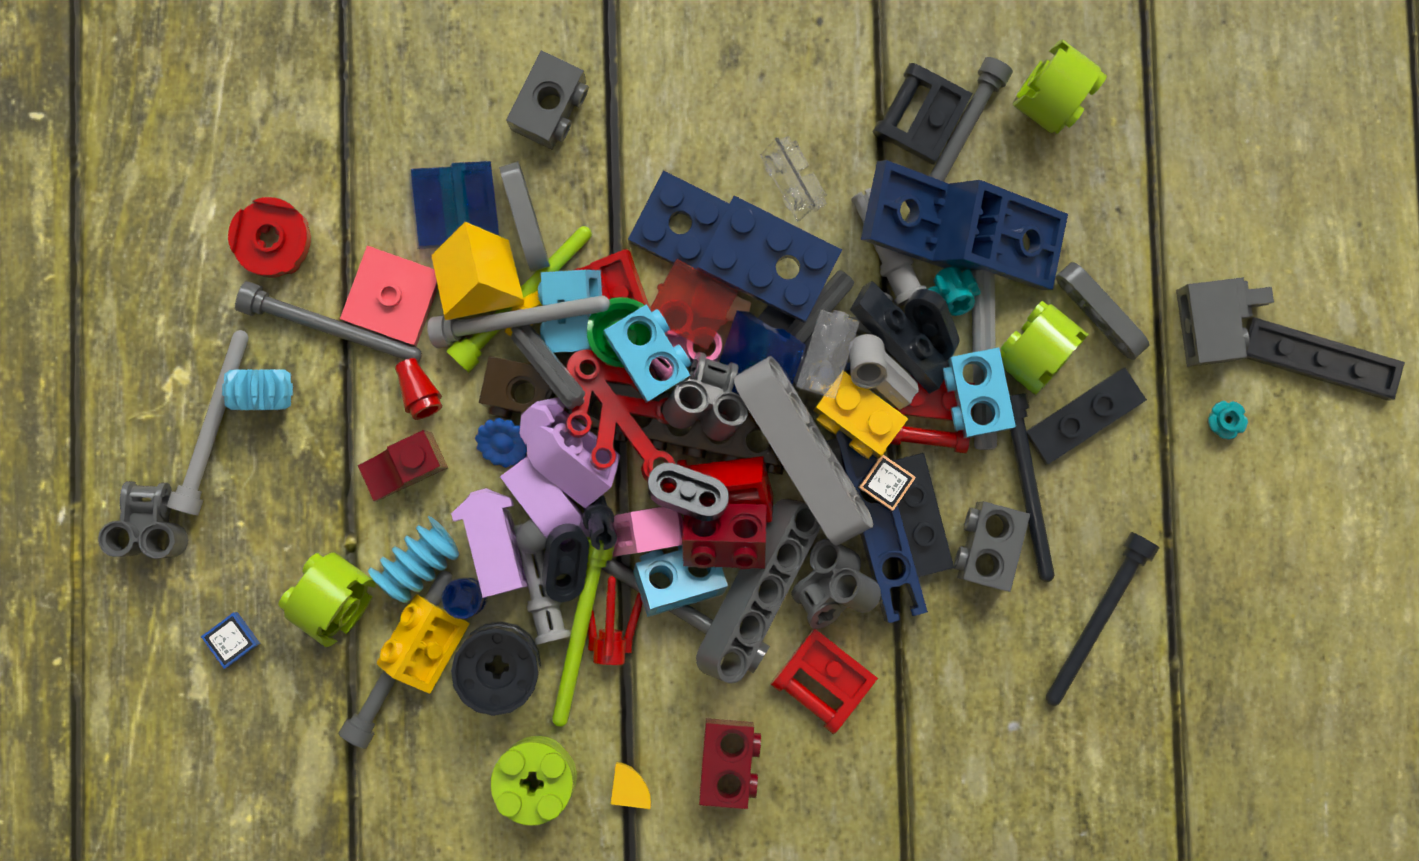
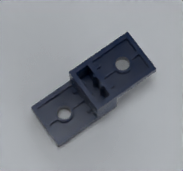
[861,160,1068,290]
[628,170,842,323]

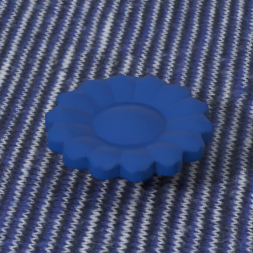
[475,418,527,468]

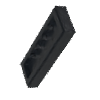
[850,281,949,394]
[1026,367,1147,465]
[893,453,954,577]

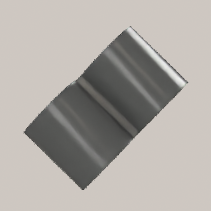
[663,352,748,441]
[98,481,188,559]
[791,539,881,629]

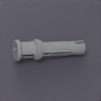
[851,188,927,307]
[513,524,570,645]

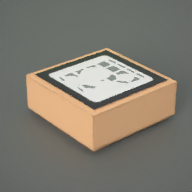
[858,455,916,511]

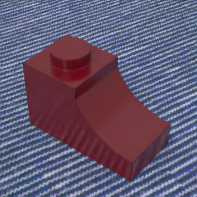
[357,430,448,502]

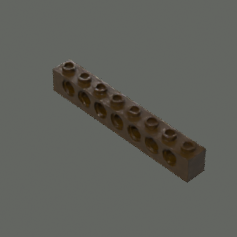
[479,356,784,475]

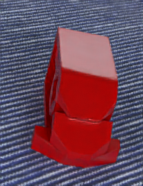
[662,456,774,522]

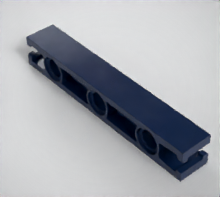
[815,362,928,623]

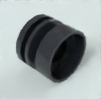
[451,621,541,716]

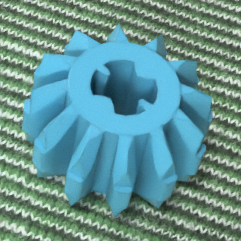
[222,369,293,410]

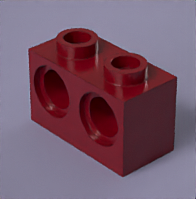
[682,503,767,569]
[699,718,761,809]

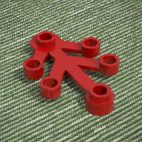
[566,349,675,482]

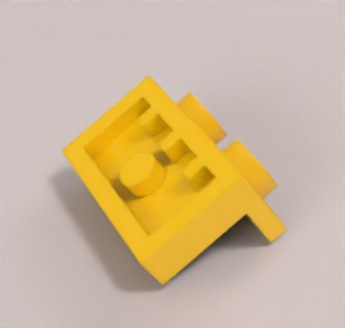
[813,371,908,459]
[377,594,470,694]

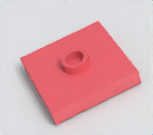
[340,246,438,347]

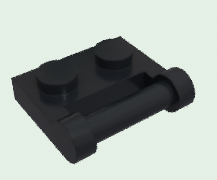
[872,63,973,165]

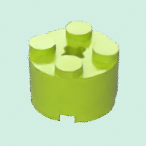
[1013,39,1107,134]
[1000,301,1089,396]
[278,552,376,647]
[491,736,577,825]

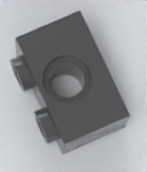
[506,50,589,150]

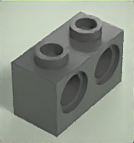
[954,501,1030,592]

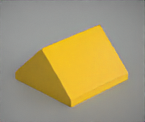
[431,222,524,321]

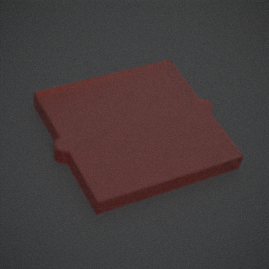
[650,259,739,350]

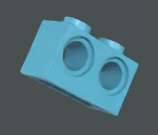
[603,304,692,402]
[943,347,1016,438]
[633,545,728,617]

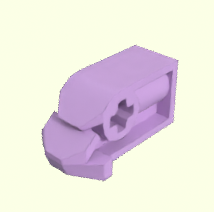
[520,397,620,508]
[500,456,590,545]
[451,488,528,598]

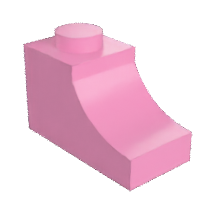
[612,507,684,557]

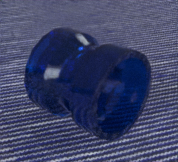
[442,577,488,619]

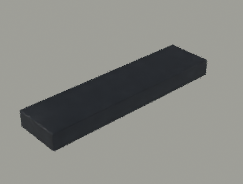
[1246,317,1405,401]

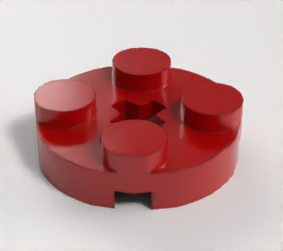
[228,197,311,278]

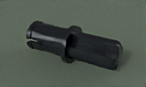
[582,495,617,550]

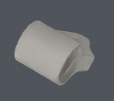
[848,334,918,410]

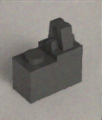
[1176,277,1274,367]

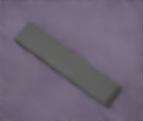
[696,498,821,684]

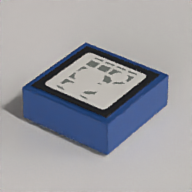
[201,612,261,669]

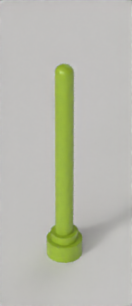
[446,226,592,373]
[552,537,615,727]

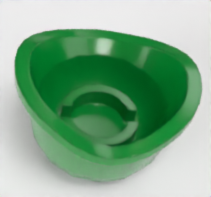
[586,297,650,368]

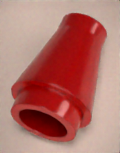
[395,358,442,420]

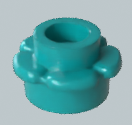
[1208,401,1248,440]

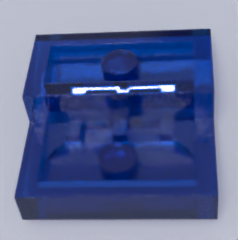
[409,161,499,249]
[719,310,806,395]

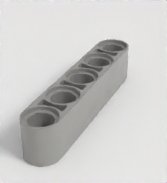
[734,356,873,546]

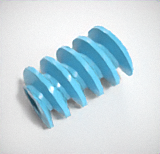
[368,516,459,603]

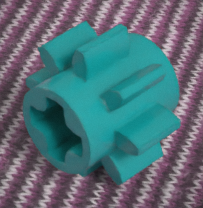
[928,267,981,316]

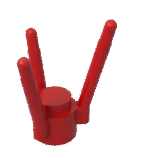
[588,576,643,665]

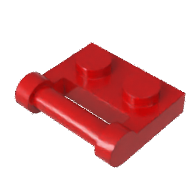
[890,375,975,454]
[770,628,878,734]

